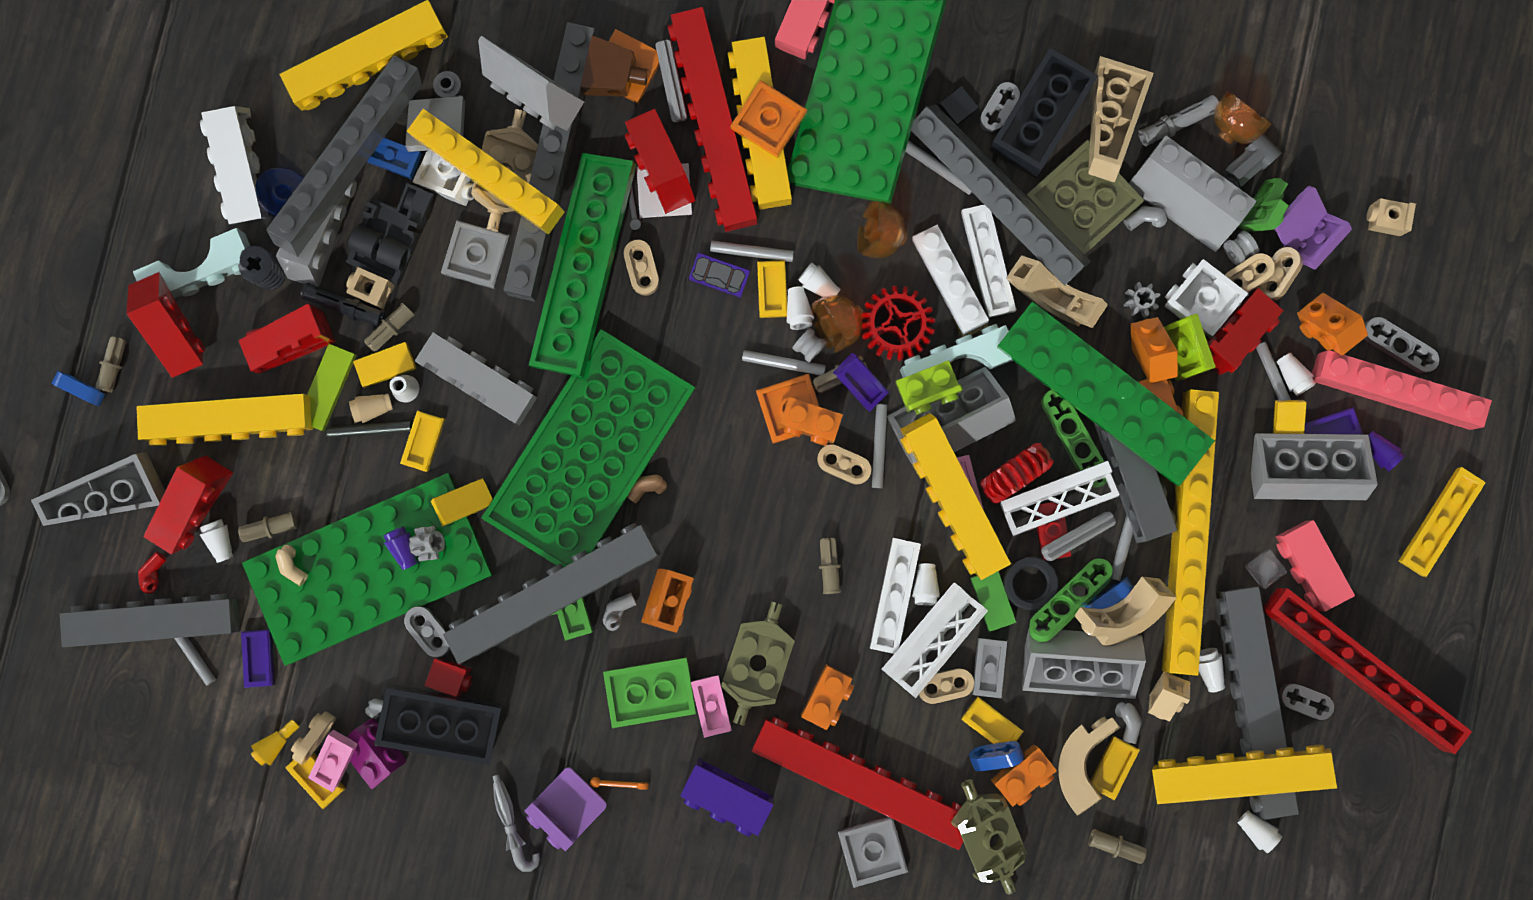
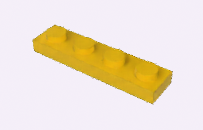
[1399,467,1486,577]

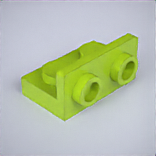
[896,360,963,415]

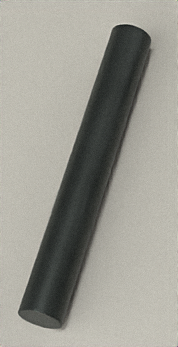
[326,421,412,438]

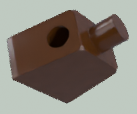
[580,36,649,97]

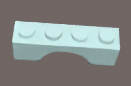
[133,228,251,298]
[900,324,1013,378]

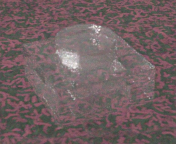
[1245,549,1287,589]

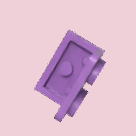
[1275,186,1352,270]
[525,767,607,851]

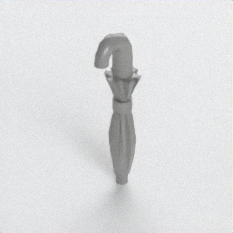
[492,774,540,872]

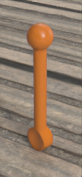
[590,777,649,790]

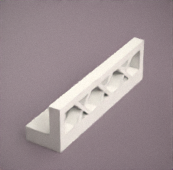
[1001,461,1119,536]
[882,583,988,698]

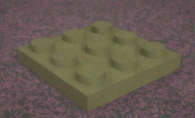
[1026,140,1144,254]

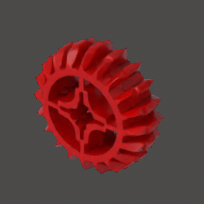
[860,286,935,361]
[980,443,1054,503]

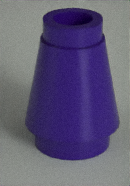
[1368,430,1405,472]
[383,526,418,570]

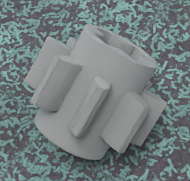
[1123,282,1160,318]
[409,526,445,561]

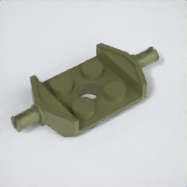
[721,601,795,725]
[951,779,1027,894]

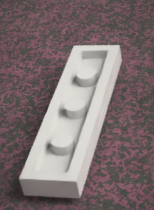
[961,205,1016,318]
[912,225,989,335]
[870,538,921,654]

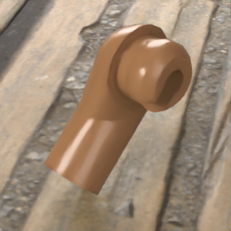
[627,474,667,504]

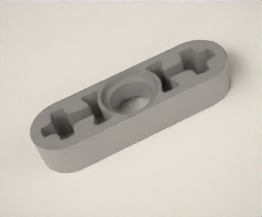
[1364,317,1439,373]

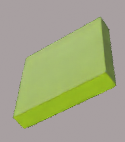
[1164,313,1215,381]

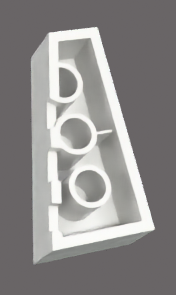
[200,106,269,224]

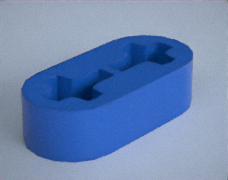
[51,370,106,406]
[1085,577,1134,609]
[969,741,1024,771]

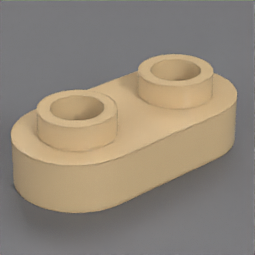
[624,240,659,296]
[1258,247,1303,301]
[1225,253,1277,294]
[817,445,871,485]
[919,668,974,704]
[291,711,336,765]

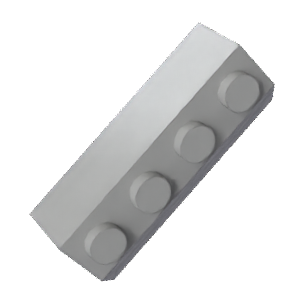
[478,36,584,131]
[1129,136,1257,252]
[887,367,1016,465]
[1251,433,1378,500]
[1022,628,1146,699]

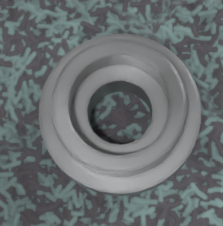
[433,71,461,98]

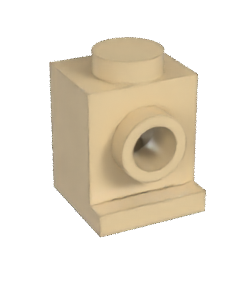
[1367,199,1416,236]
[346,267,395,310]
[1148,672,1190,721]

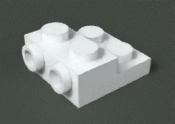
[413,150,474,206]
[1165,259,1248,338]

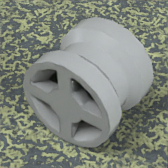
[1223,231,1259,266]
[792,328,827,363]

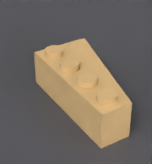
[1088,56,1154,182]

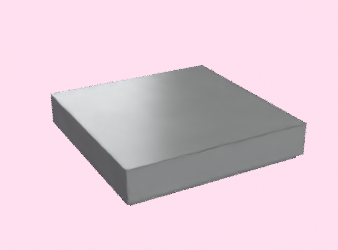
[405,96,465,152]
[441,221,511,289]
[838,816,908,888]

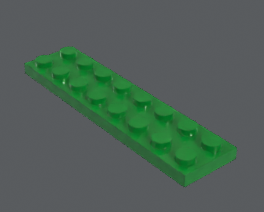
[529,153,636,378]
[997,302,1215,486]

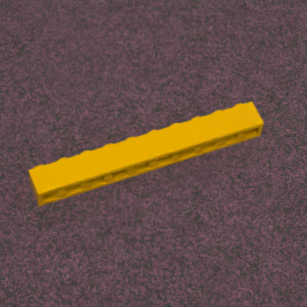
[1162,390,1219,676]

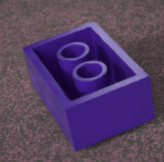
[680,758,774,837]

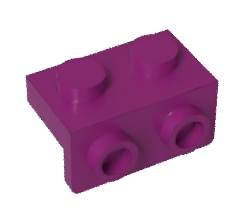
[347,718,407,789]

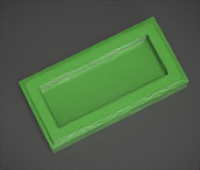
[970,571,1016,632]

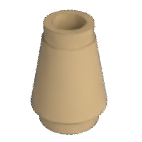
[349,394,393,423]

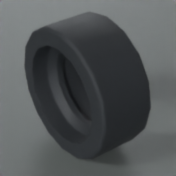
[1003,557,1058,610]

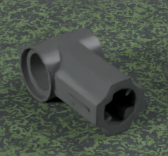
[1223,133,1282,188]

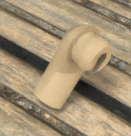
[275,545,308,586]

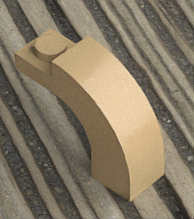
[1006,255,1108,328]
[1074,577,1177,645]
[1059,716,1121,816]

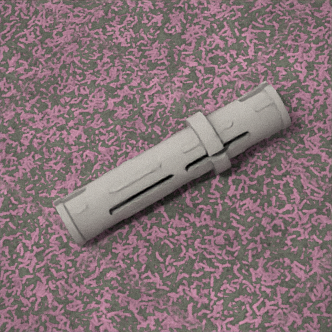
[1138,95,1220,147]

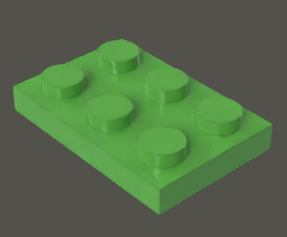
[603,657,696,728]

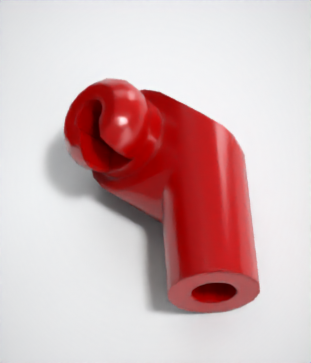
[138,551,167,594]

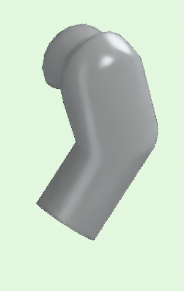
[1115,702,1142,744]

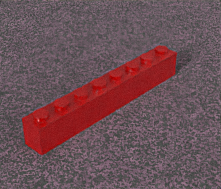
[668,7,757,232]
[1262,588,1472,754]
[751,716,963,850]

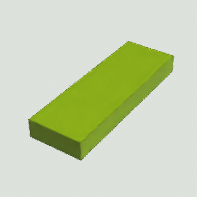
[307,344,357,432]

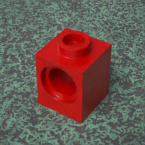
[425,657,473,697]

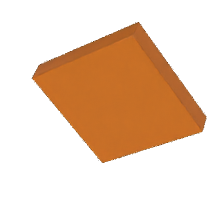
[608,29,660,104]
[730,80,807,158]
[756,374,819,444]

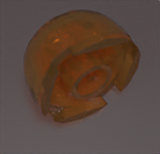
[1214,91,1272,145]
[857,201,907,259]
[811,295,864,353]

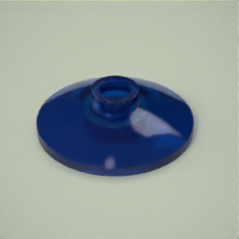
[255,168,304,216]

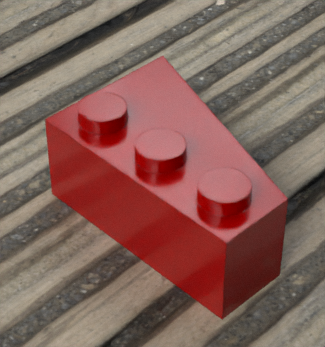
[624,109,695,214]
[127,272,205,378]
[1207,288,1283,375]
[238,304,336,374]
[143,455,233,555]

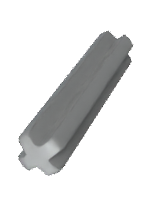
[656,40,687,123]
[1041,512,1116,561]

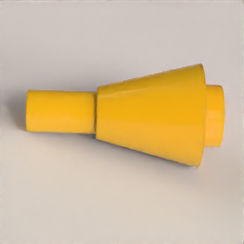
[251,719,300,766]

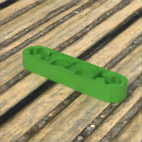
[1041,390,1107,488]
[1029,558,1113,642]

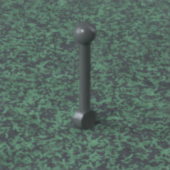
[628,181,641,231]

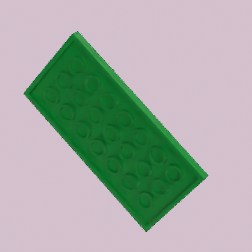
[787,0,947,204]
[481,329,696,567]
[242,473,493,666]

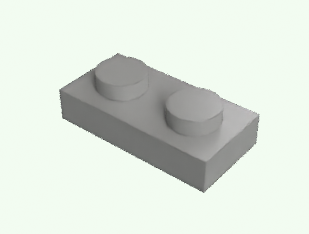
[972,638,1007,698]

